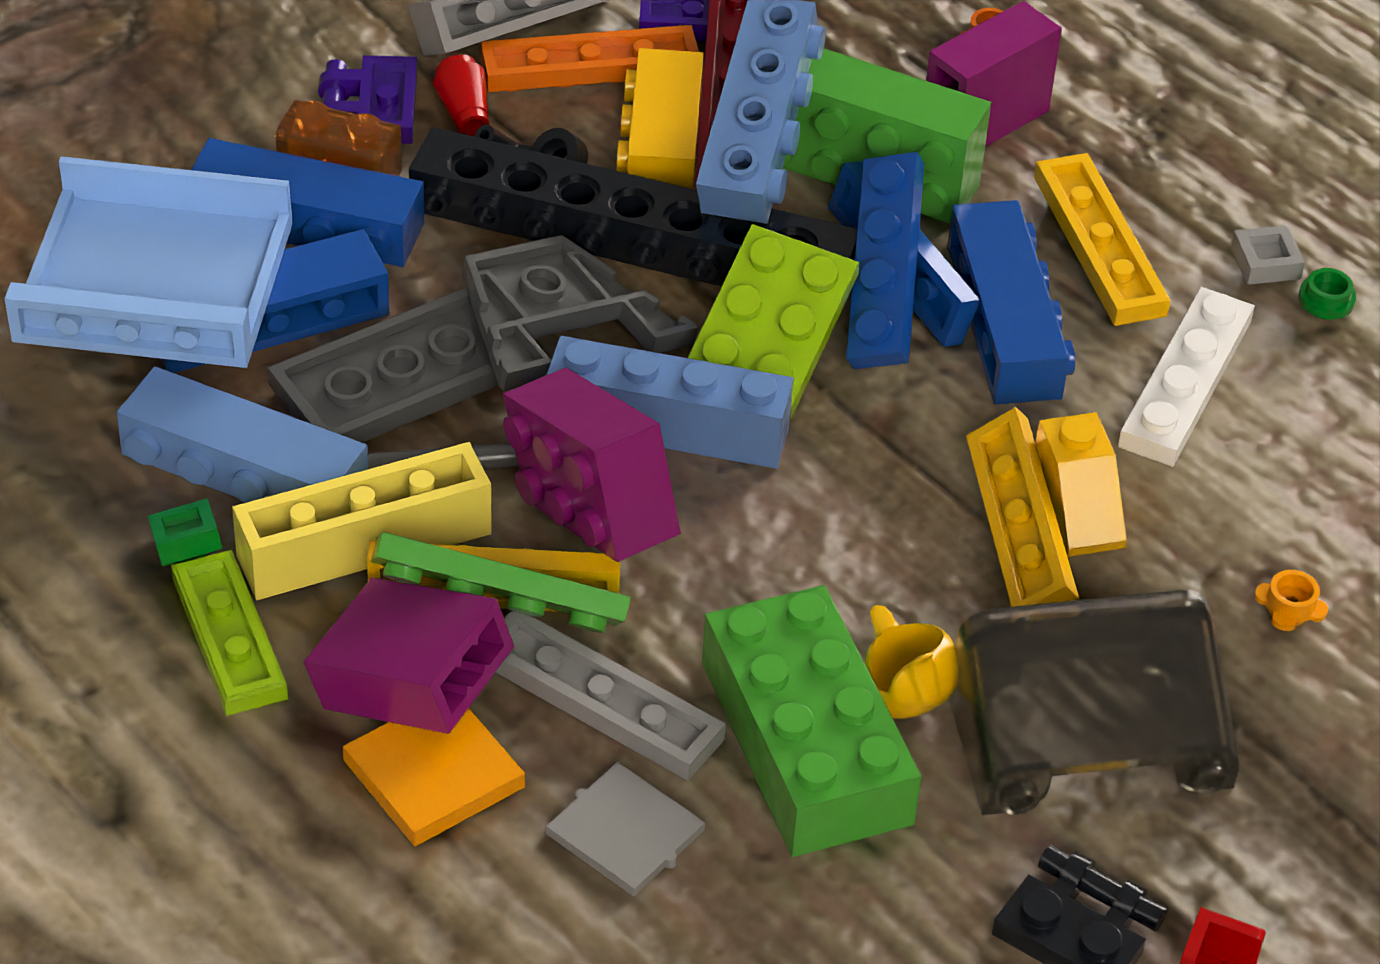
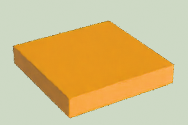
[343,708,525,847]

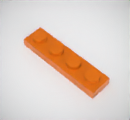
[481,25,699,92]

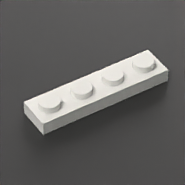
[1118,287,1255,467]

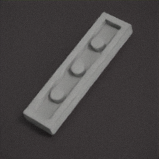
[496,611,726,781]

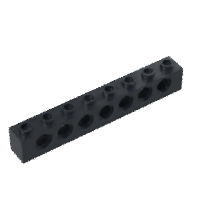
[409,127,858,287]

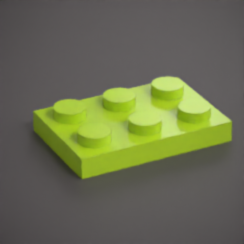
[688,224,859,419]

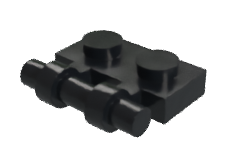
[992,844,1168,964]

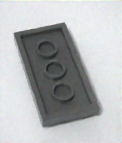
[267,288,499,443]

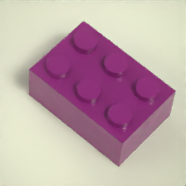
[503,367,681,562]

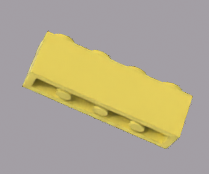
[232,442,491,601]

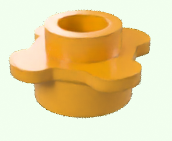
[1254,570,1328,631]

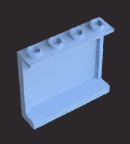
[4,156,293,368]

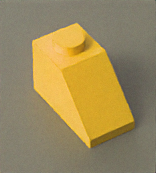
[1035,412,1127,557]

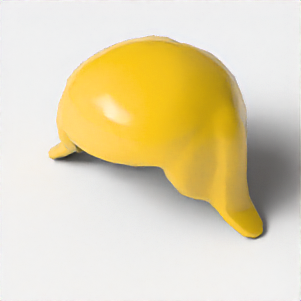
[865,605,959,719]

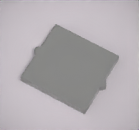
[546,762,705,896]

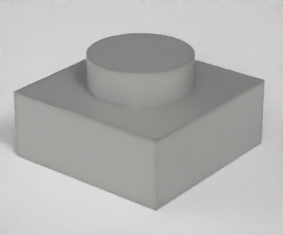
[1231,225,1305,285]

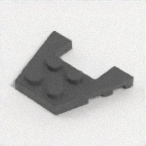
[461,235,698,391]

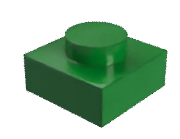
[148,498,223,567]

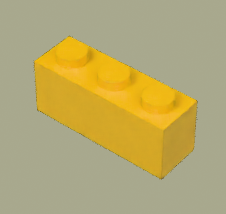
[617,48,704,189]

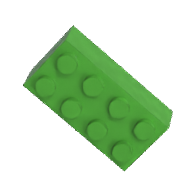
[783,48,991,223]
[702,585,922,857]

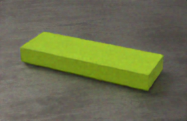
[171,549,288,716]

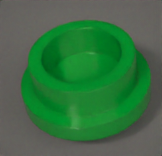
[1298,268,1357,320]

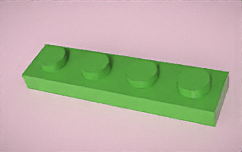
[371,532,631,633]

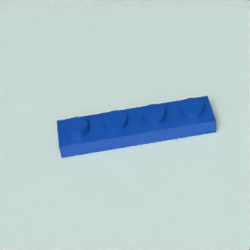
[846,152,925,369]
[828,161,980,347]

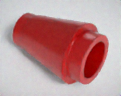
[433,55,490,137]

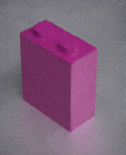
[926,1,1062,147]
[303,577,515,734]

